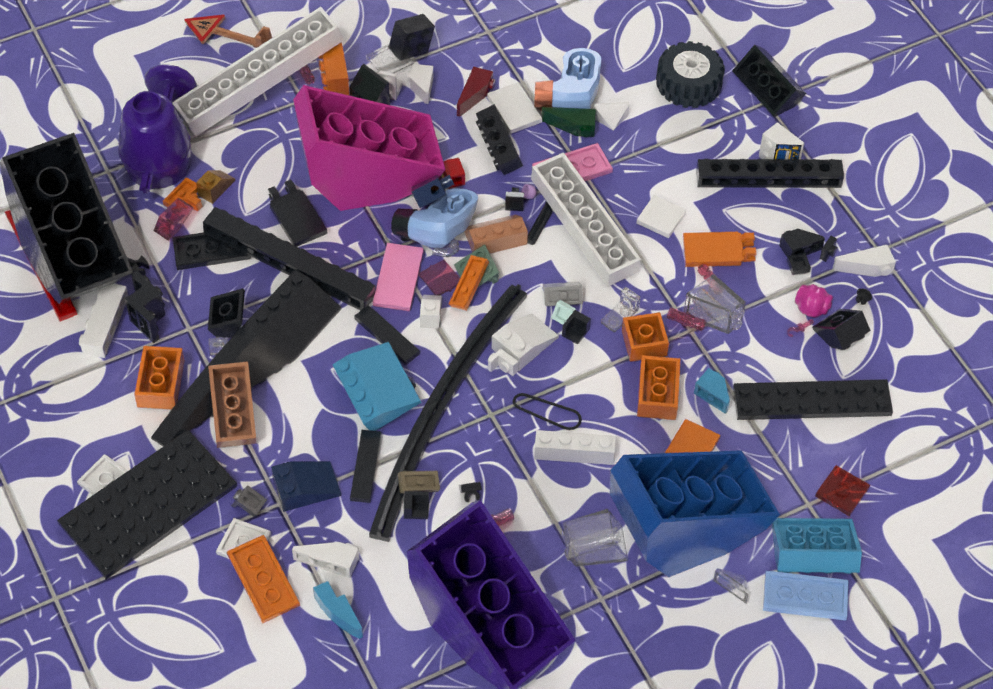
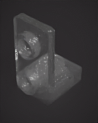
[601,287,640,332]

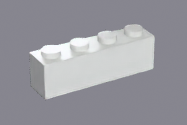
[79,284,128,358]
[534,430,615,465]

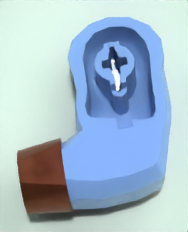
[534,48,601,111]

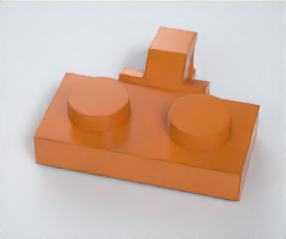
[163,177,203,213]

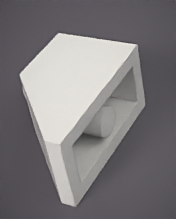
[407,64,434,104]
[420,295,442,329]

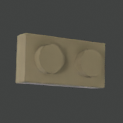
[398,471,440,493]

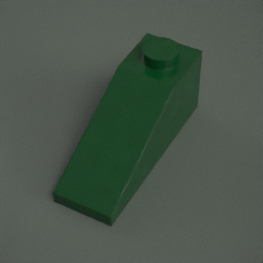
[542,107,596,137]

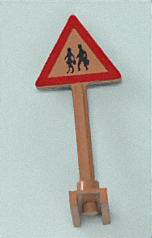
[184,15,272,48]

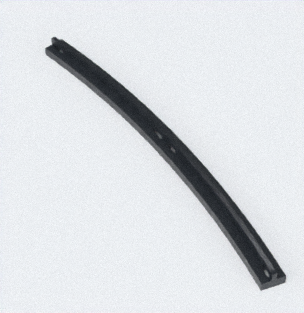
[369,284,527,542]

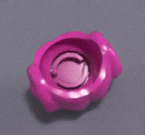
[795,284,833,318]

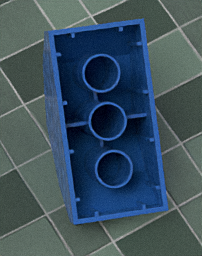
[610,450,780,577]

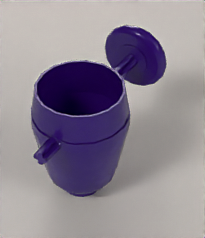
[118,64,197,193]

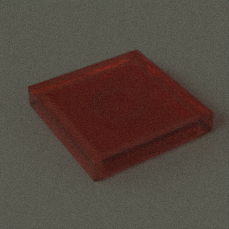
[815,465,870,517]

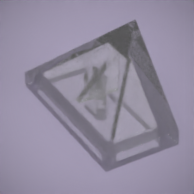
[713,568,751,604]

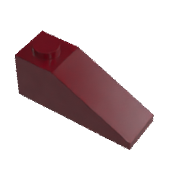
[457,66,495,117]

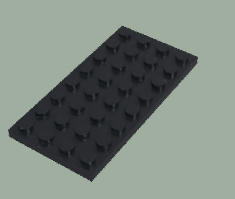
[57,430,237,580]

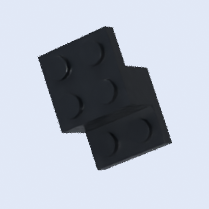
[125,271,165,344]

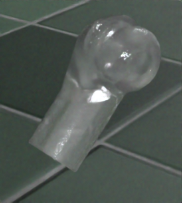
[432,240,459,258]

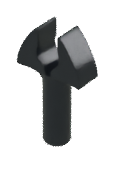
[127,255,150,275]

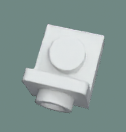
[488,348,518,376]

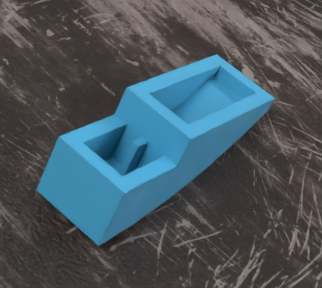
[313,581,363,639]

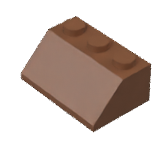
[464,214,528,254]

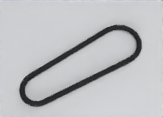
[513,393,582,430]

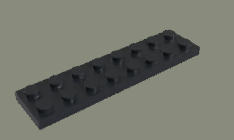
[733,379,893,420]

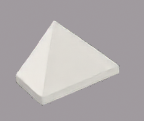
[594,102,630,130]

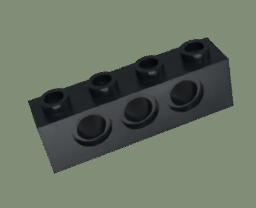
[476,104,523,175]

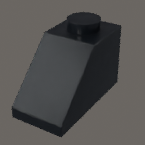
[779,228,825,257]

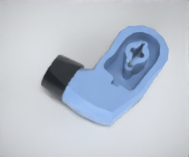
[391,189,478,248]

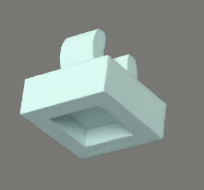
[551,300,576,325]

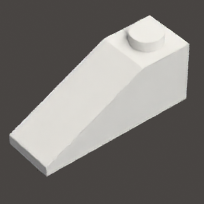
[833,245,896,277]
[292,542,359,578]

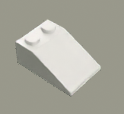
[492,313,559,371]

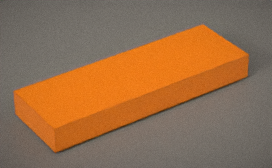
[449,255,489,311]

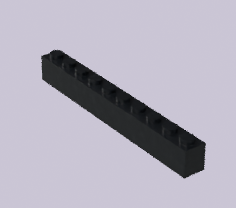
[203,207,375,311]

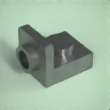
[231,485,267,517]

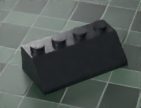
[732,45,807,117]

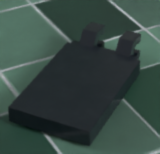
[268,179,328,247]

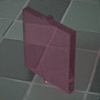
[419,260,460,296]

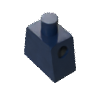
[411,175,454,208]

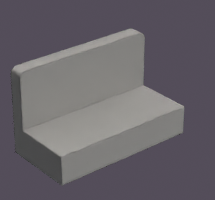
[543,282,583,306]

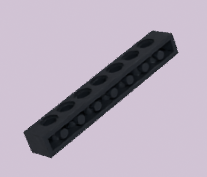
[696,159,844,188]

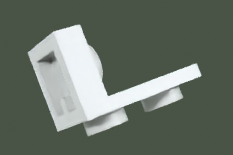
[378,71,403,100]

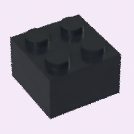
[388,13,435,61]

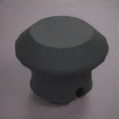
[856,288,872,305]

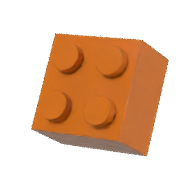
[621,312,669,362]

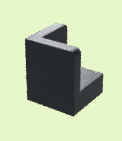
[562,310,591,344]
[404,491,429,519]

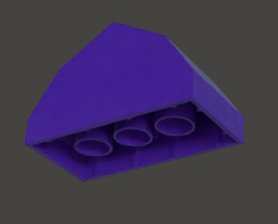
[407,500,576,689]

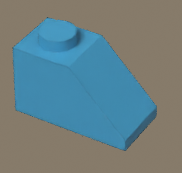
[694,368,730,414]

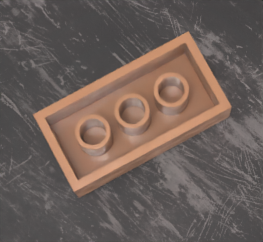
[208,362,257,448]

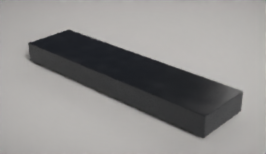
[354,305,420,365]
[350,430,381,503]

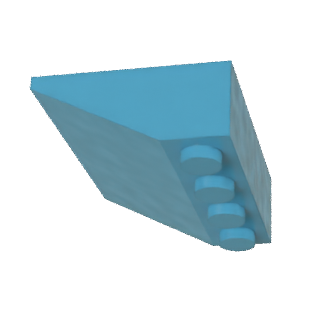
[332,342,422,431]
[772,518,862,574]

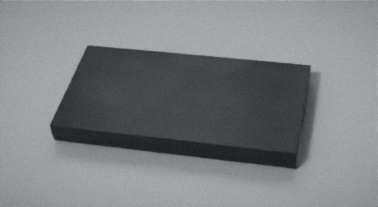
[172,233,251,270]

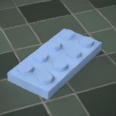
[763,571,848,621]

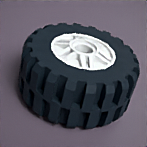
[656,41,725,108]

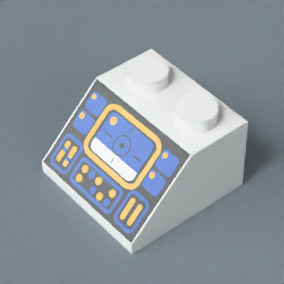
[759,122,804,159]

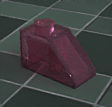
[153,198,194,241]

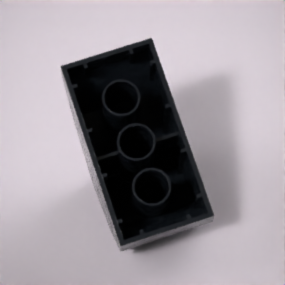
[0,133,133,304]

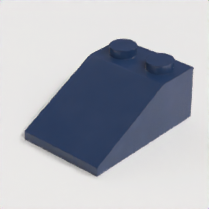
[271,461,341,512]

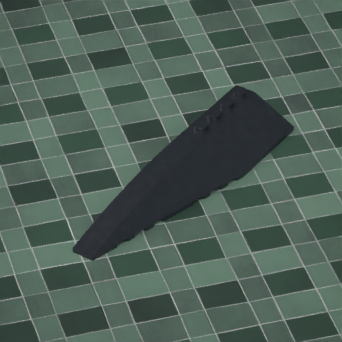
[151,270,341,446]

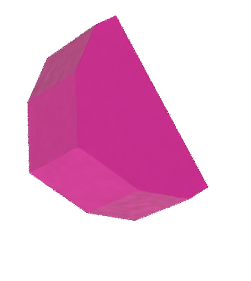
[293,85,445,211]

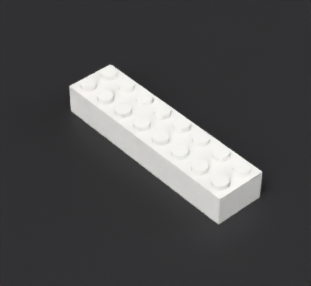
[531,152,641,287]

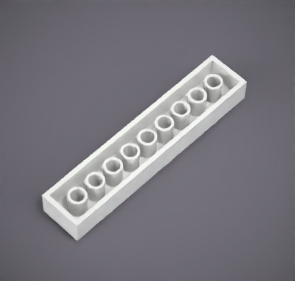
[172,7,344,137]

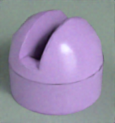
[522,184,537,199]

